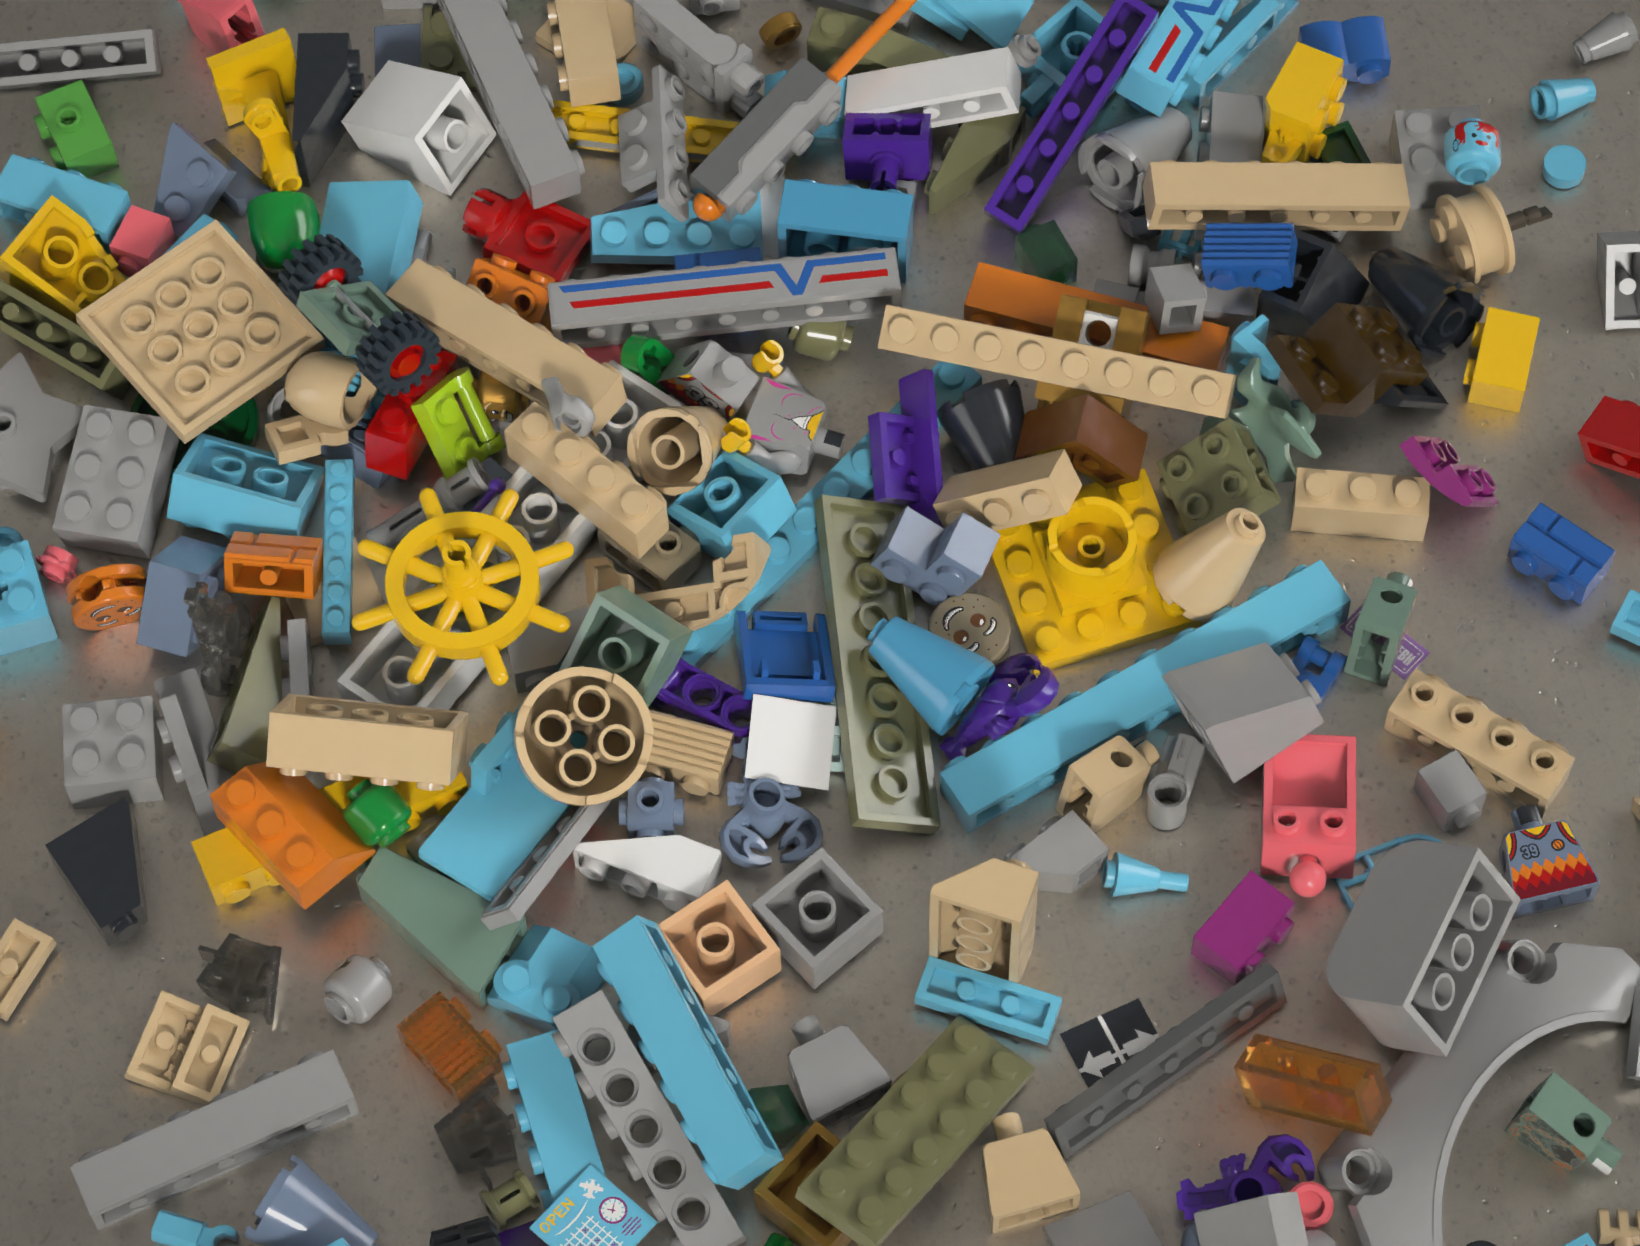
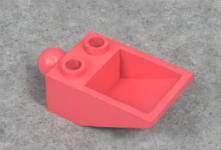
[1260,734,1356,897]

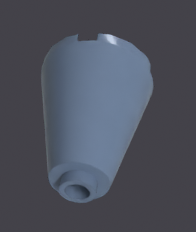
[243,1155,379,1246]

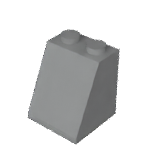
[1162,642,1324,783]

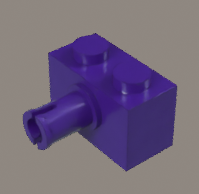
[842,113,933,191]

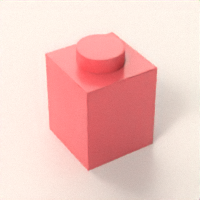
[109,205,176,277]

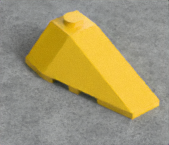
[0,195,126,325]

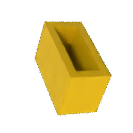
[1462,307,1540,413]

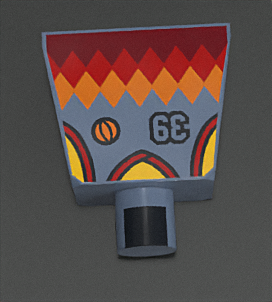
[1499,805,1600,920]

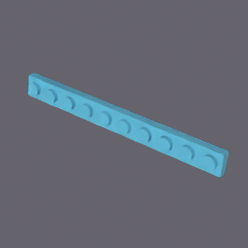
[681,361,982,669]

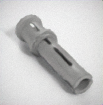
[366,457,492,548]

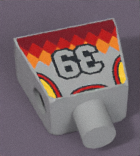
[657,340,759,423]

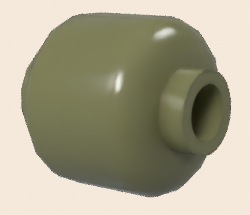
[787,321,854,361]

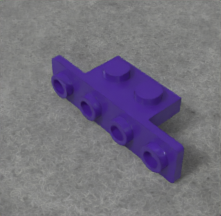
[868,369,944,528]

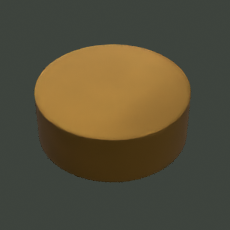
[759,12,802,49]

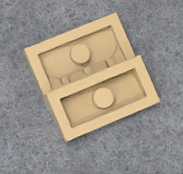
[124,990,250,1105]

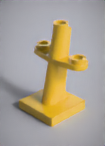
[205,27,302,192]

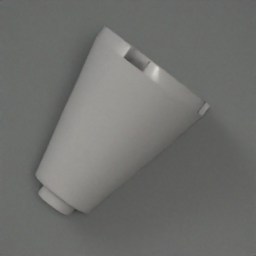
[1078,107,1192,212]

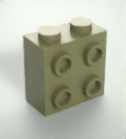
[1156,418,1281,535]

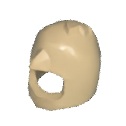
[284,351,378,430]

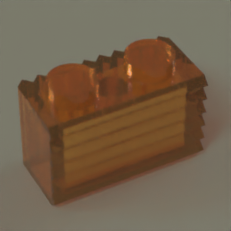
[396,991,503,1104]

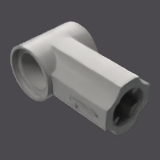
[1146,733,1205,830]

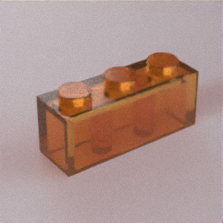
[1234,1033,1392,1136]

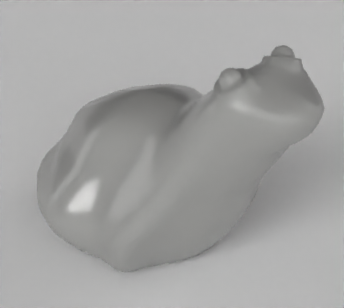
[541,377,595,438]

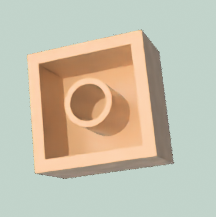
[658,880,782,1016]

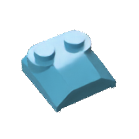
[486,925,606,1033]

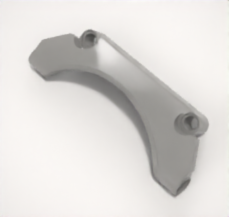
[1318,939,1640,1246]

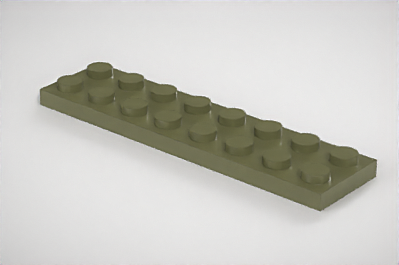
[814,494,941,834]

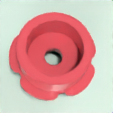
[36,545,79,583]

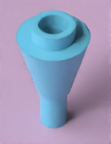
[1102,851,1189,897]

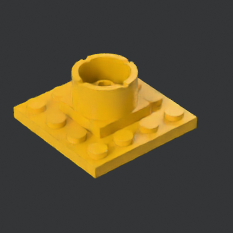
[990,468,1203,675]

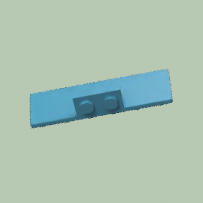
[419,702,586,902]

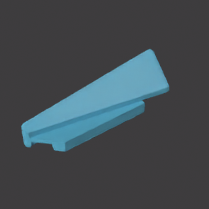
[910,0,1034,49]

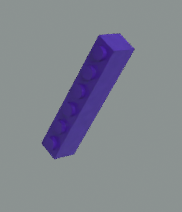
[984,0,1159,236]

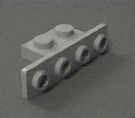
[618,64,691,222]
[154,668,232,836]

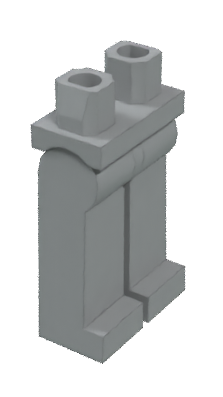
[633,0,764,118]

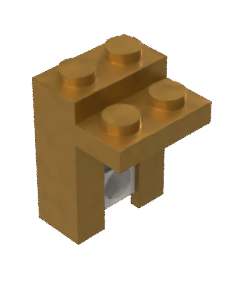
[1034,294,1151,420]

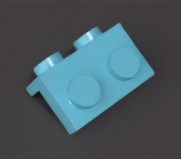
[1226,314,1281,406]

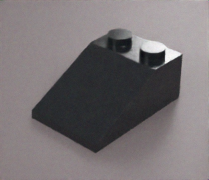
[292,33,365,187]

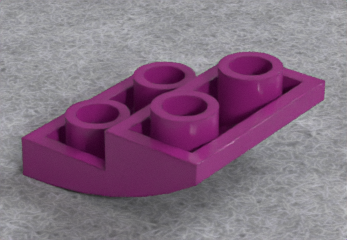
[1399,436,1499,507]

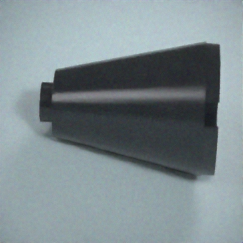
[1368,247,1485,358]
[937,379,1025,471]

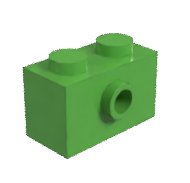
[33,79,119,178]

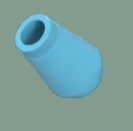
[1529,77,1596,121]

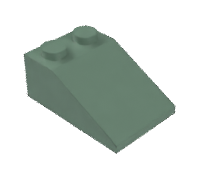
[559,585,693,736]

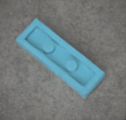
[915,956,1062,1046]

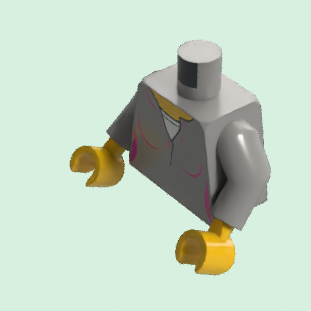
[721,340,846,475]

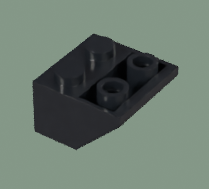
[1256,228,1370,337]

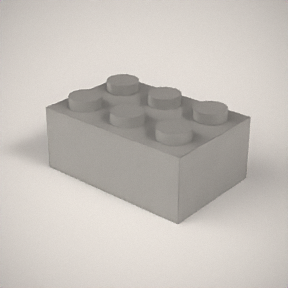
[52,404,180,559]

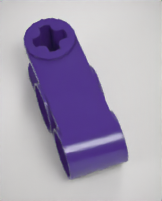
[650,657,753,744]

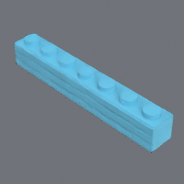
[322,459,355,645]

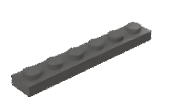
[1044,962,1287,1159]

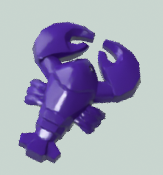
[938,652,1059,761]
[1176,1134,1315,1221]

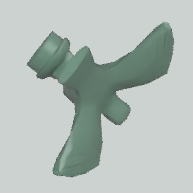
[1199,357,1322,482]

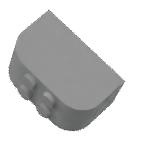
[1326,840,1521,1057]

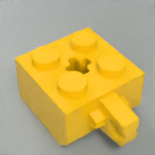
[1261,42,1347,163]

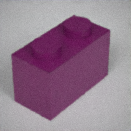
[1191,870,1295,986]

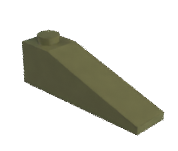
[807,7,951,77]
[206,596,283,774]

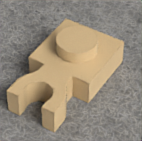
[264,415,349,465]

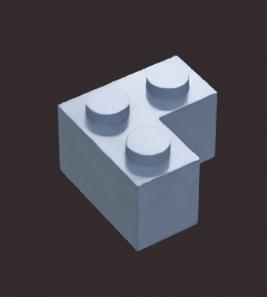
[870,507,1001,606]
[136,536,226,658]

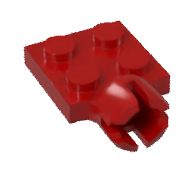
[462,188,591,283]

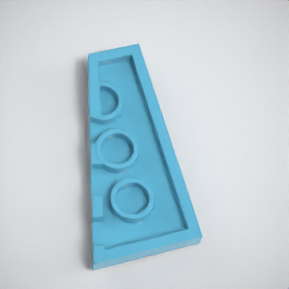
[590,191,764,264]

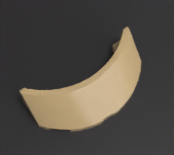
[585,532,771,631]

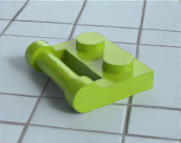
[411,367,506,479]

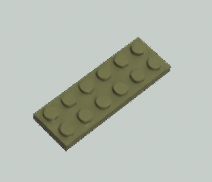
[795,1014,1035,1246]

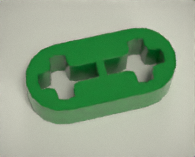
[621,334,675,395]

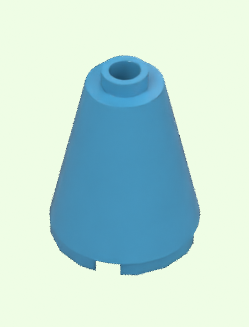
[867,616,996,736]

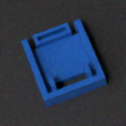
[734,610,836,702]

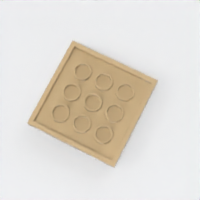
[76,219,325,444]

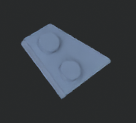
[154,122,237,237]

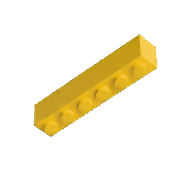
[191,770,468,906]

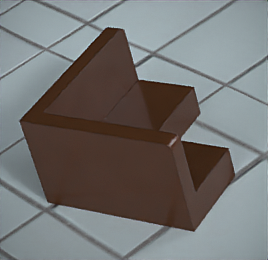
[1015,393,1148,489]

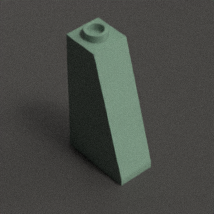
[356,847,528,1010]

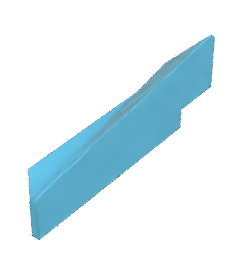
[1124,0,1299,116]

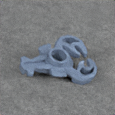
[719,737,823,869]

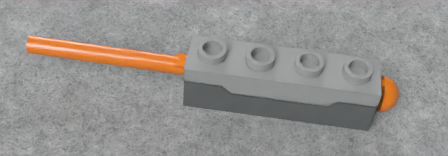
[690,0,917,223]

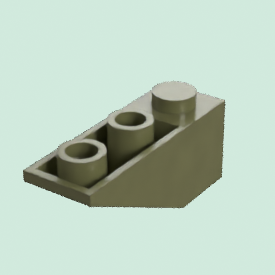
[924,105,1026,215]

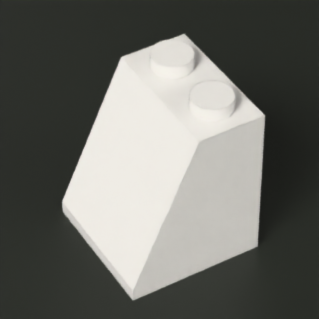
[341,60,497,196]

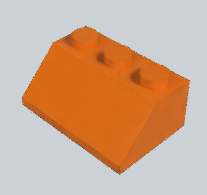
[209,761,376,910]

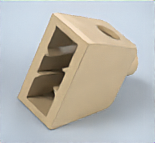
[1055,736,1160,834]
[982,1112,1080,1234]

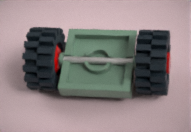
[278,234,441,396]

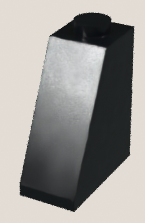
[45,797,148,946]

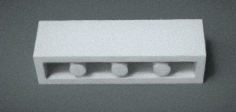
[844,47,1021,128]

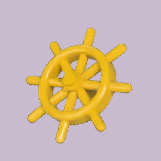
[351,488,574,686]

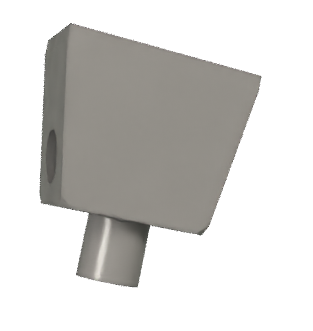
[787,1015,892,1129]

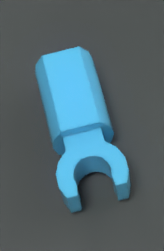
[151,1209,240,1246]

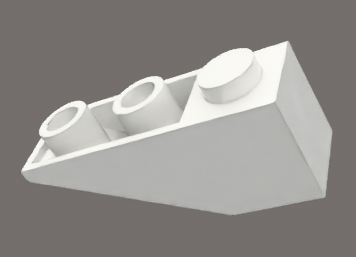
[573,835,723,912]

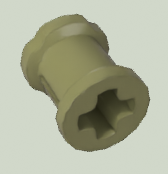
[478,1168,541,1229]

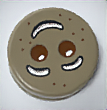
[928,592,1011,667]

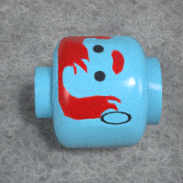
[1444,118,1501,185]

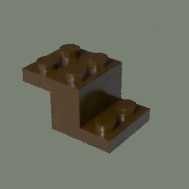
[1265,302,1429,418]

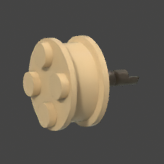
[1429,183,1553,284]

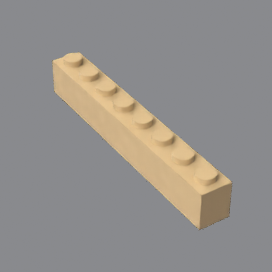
[877,305,1237,419]

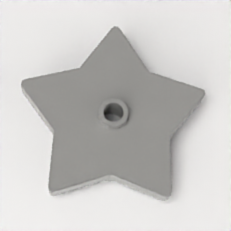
[0,353,83,503]

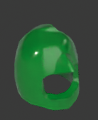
[246,191,320,274]

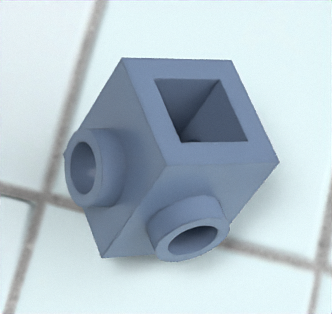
[619,777,684,839]

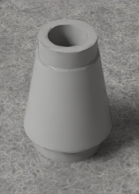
[1572,11,1639,64]

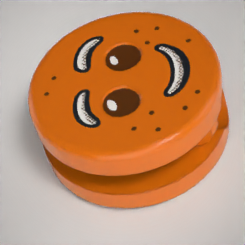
[65,563,147,630]

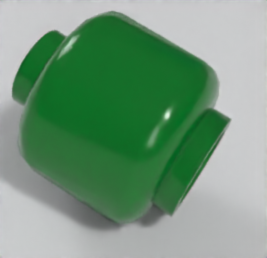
[343,778,412,849]

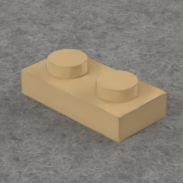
[0,918,56,1021]

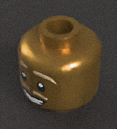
[472,370,530,423]

